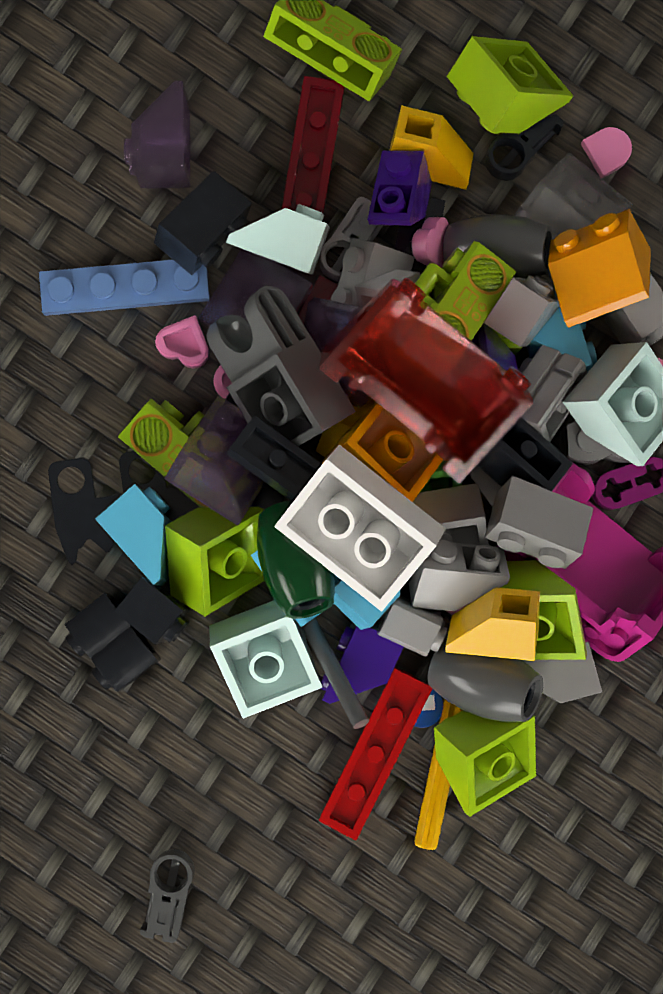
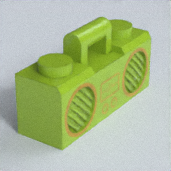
[263,0,402,102]
[396,241,516,380]
[118,399,250,508]

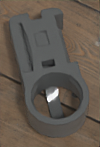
[140,849,195,943]

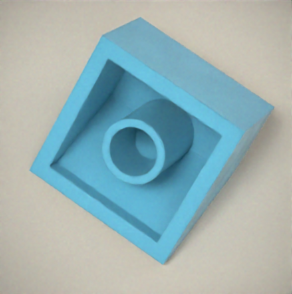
[96,484,172,586]

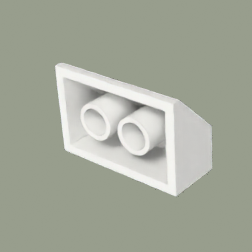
[274,445,446,612]

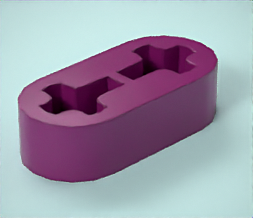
[592,457,663,510]

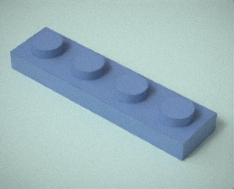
[39,260,210,316]

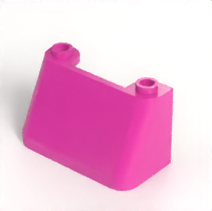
[496,460,663,662]

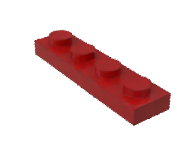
[318,667,432,841]

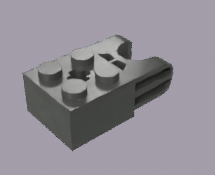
[207,286,356,446]

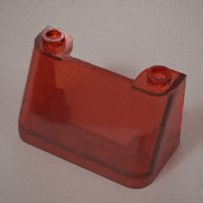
[319,278,534,484]

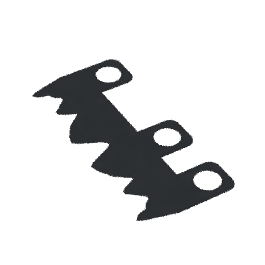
[48,451,284,565]

